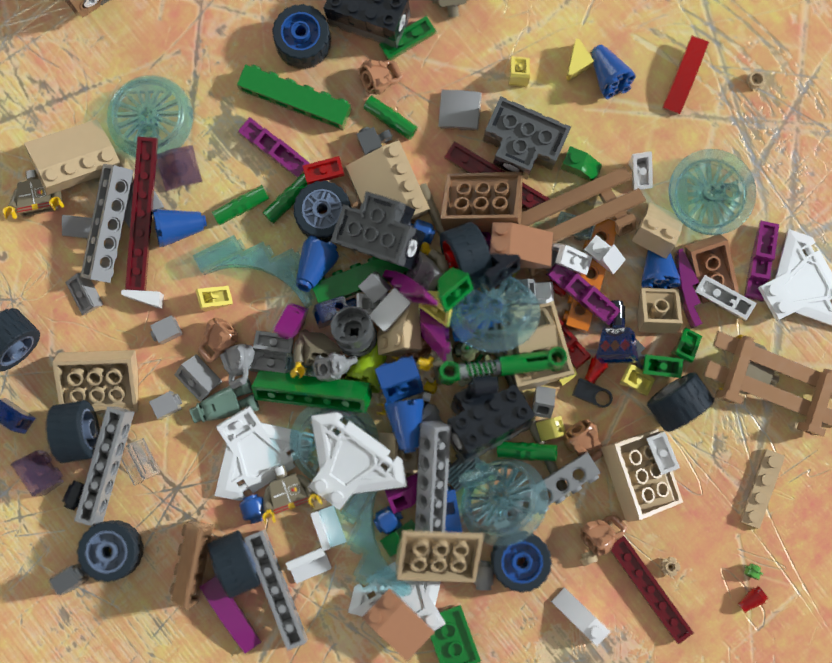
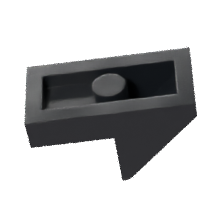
[485,253,521,290]

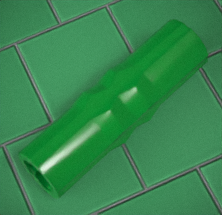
[363,95,418,140]
[262,173,307,224]
[212,185,270,226]
[497,442,557,461]

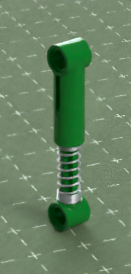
[438,347,567,385]

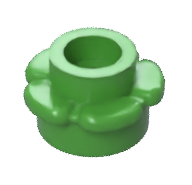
[744,563,763,580]

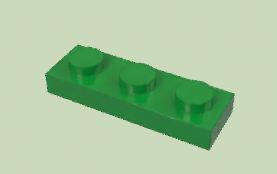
[379,16,436,60]

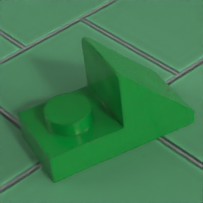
[671,327,702,363]
[380,519,415,557]

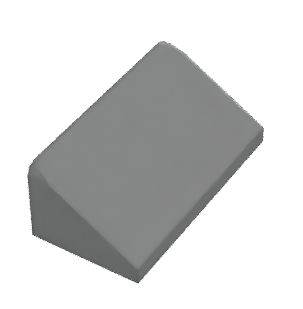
[62,215,92,239]
[66,273,103,315]

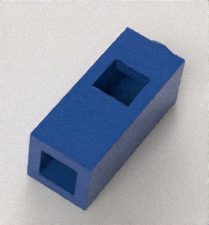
[445,486,462,533]

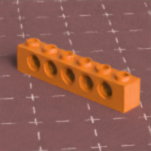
[562,219,616,333]

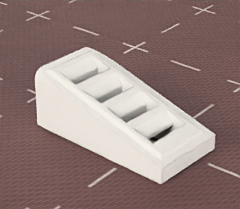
[121,290,164,309]

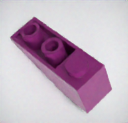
[273,303,309,339]
[420,308,450,362]
[384,473,418,514]

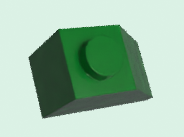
[560,146,602,181]
[438,267,474,313]
[643,354,684,378]

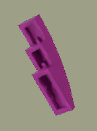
[238,117,309,178]
[744,220,779,302]
[675,248,702,329]
[546,263,621,325]
[382,269,438,306]
[199,576,262,653]

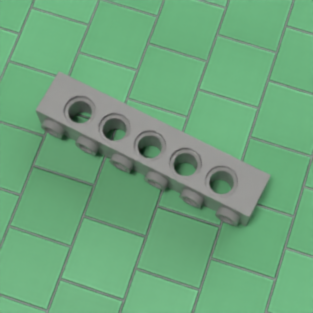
[80,164,133,283]
[74,407,135,526]
[415,420,451,532]
[488,452,601,536]
[244,529,308,651]

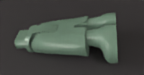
[189,378,259,423]

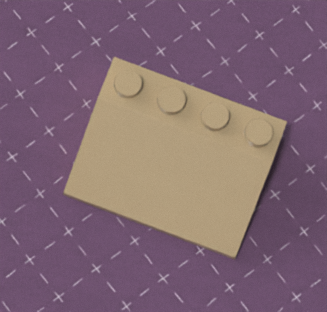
[24,119,120,195]
[345,140,430,221]
[497,301,575,391]
[52,350,138,414]
[601,429,683,522]
[395,531,484,582]

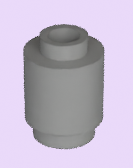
[474,560,494,590]

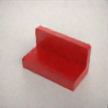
[302,156,345,185]

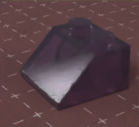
[11,450,64,497]

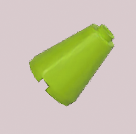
[345,343,387,393]

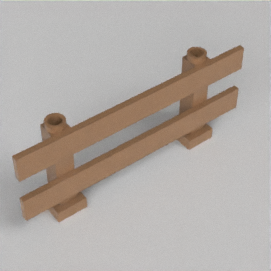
[489,166,646,276]
[703,331,832,437]

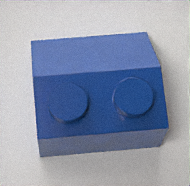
[375,356,424,403]

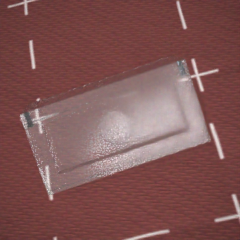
[121,438,161,486]

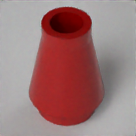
[585,354,609,384]
[738,585,769,613]

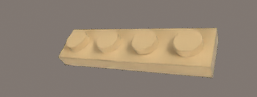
[739,449,785,529]

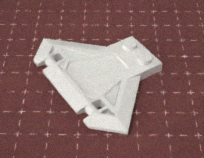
[758,229,832,326]
[215,405,314,501]
[308,412,407,510]
[348,561,446,631]

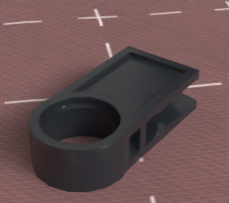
[572,378,613,408]

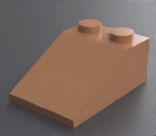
[490,222,553,268]
[684,234,739,304]
[362,588,435,662]

